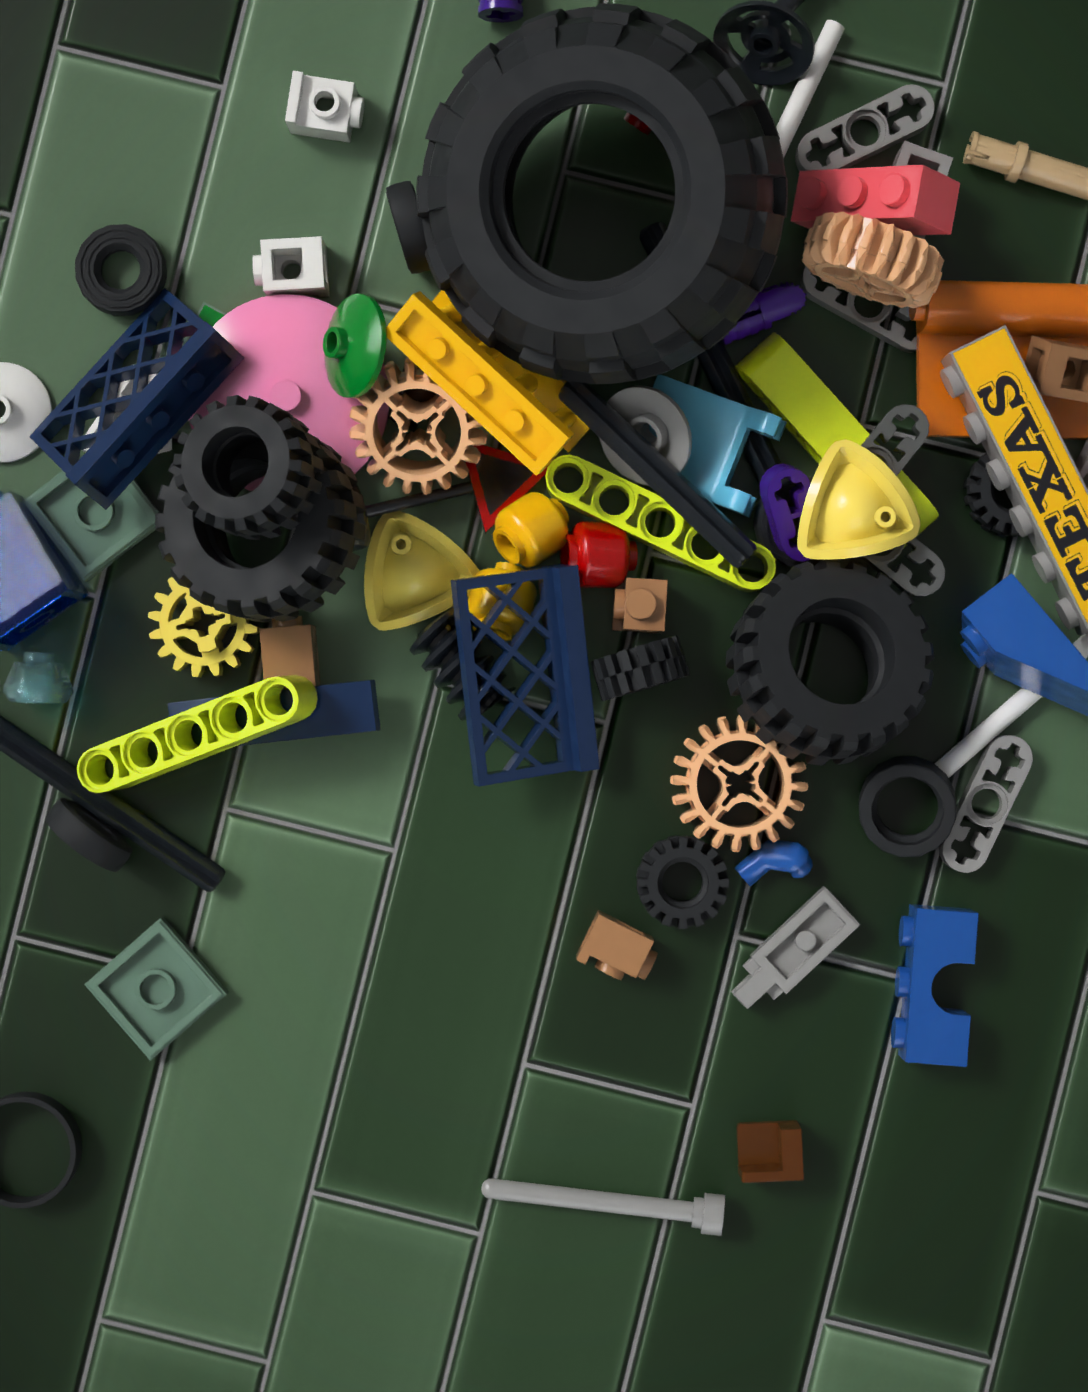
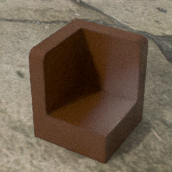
[736,1120,804,1183]

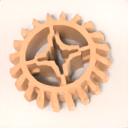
[802,211,944,308]
[349,357,487,495]
[670,715,808,852]

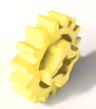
[148,577,261,678]

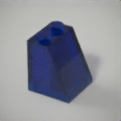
[0,491,90,651]

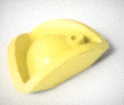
[797,439,921,560]
[364,511,479,631]

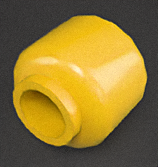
[493,492,569,568]
[468,562,537,641]

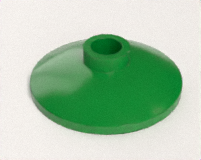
[323,293,387,398]

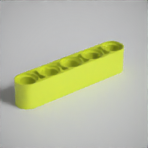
[735,332,939,549]
[545,454,776,592]
[77,675,318,793]

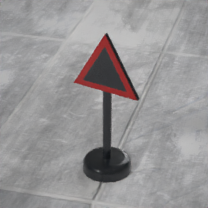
[352,445,550,552]

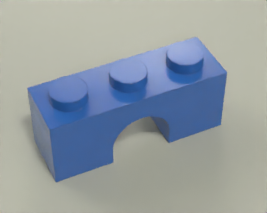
[891,904,979,1067]

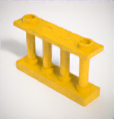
[386,290,590,476]

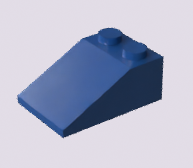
[960,573,1088,716]

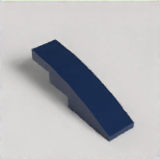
[168,680,381,746]

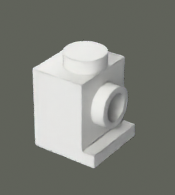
[285,71,364,143]
[253,236,329,297]

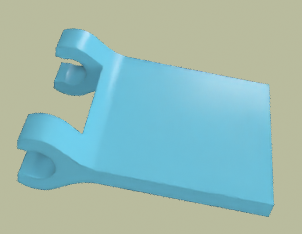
[649,374,787,518]

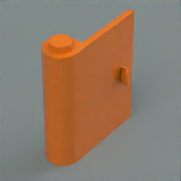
[909,280,1088,440]

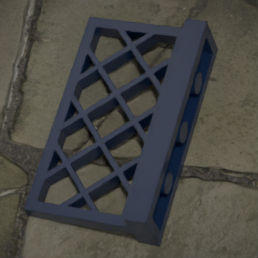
[29,288,244,510]
[450,564,600,787]

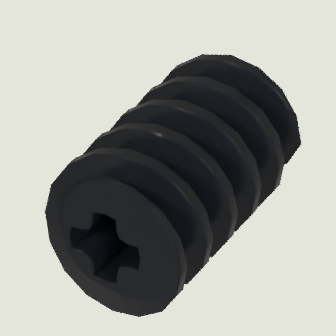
[410,608,516,721]

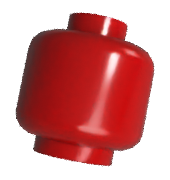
[560,521,638,588]

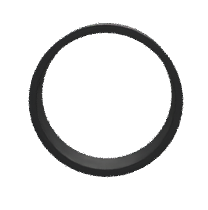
[0,1092,82,1208]

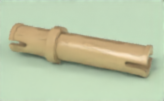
[963,131,1088,201]

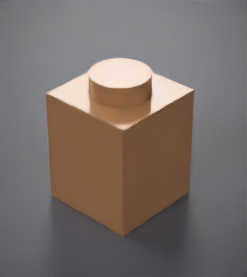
[259,616,321,689]

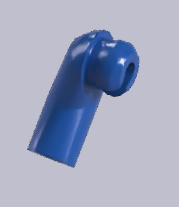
[734,840,813,887]

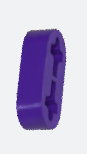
[759,463,811,562]

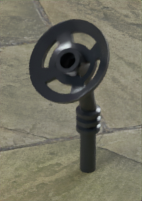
[713,0,815,86]

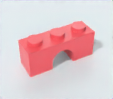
[791,165,960,235]

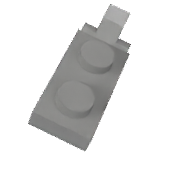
[731,886,860,1009]

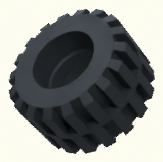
[173,395,324,540]

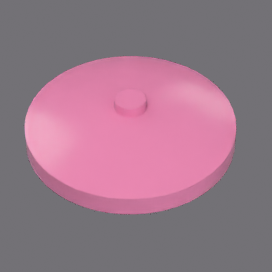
[189,294,390,491]

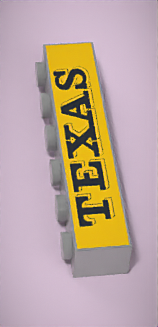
[940,325,1088,636]

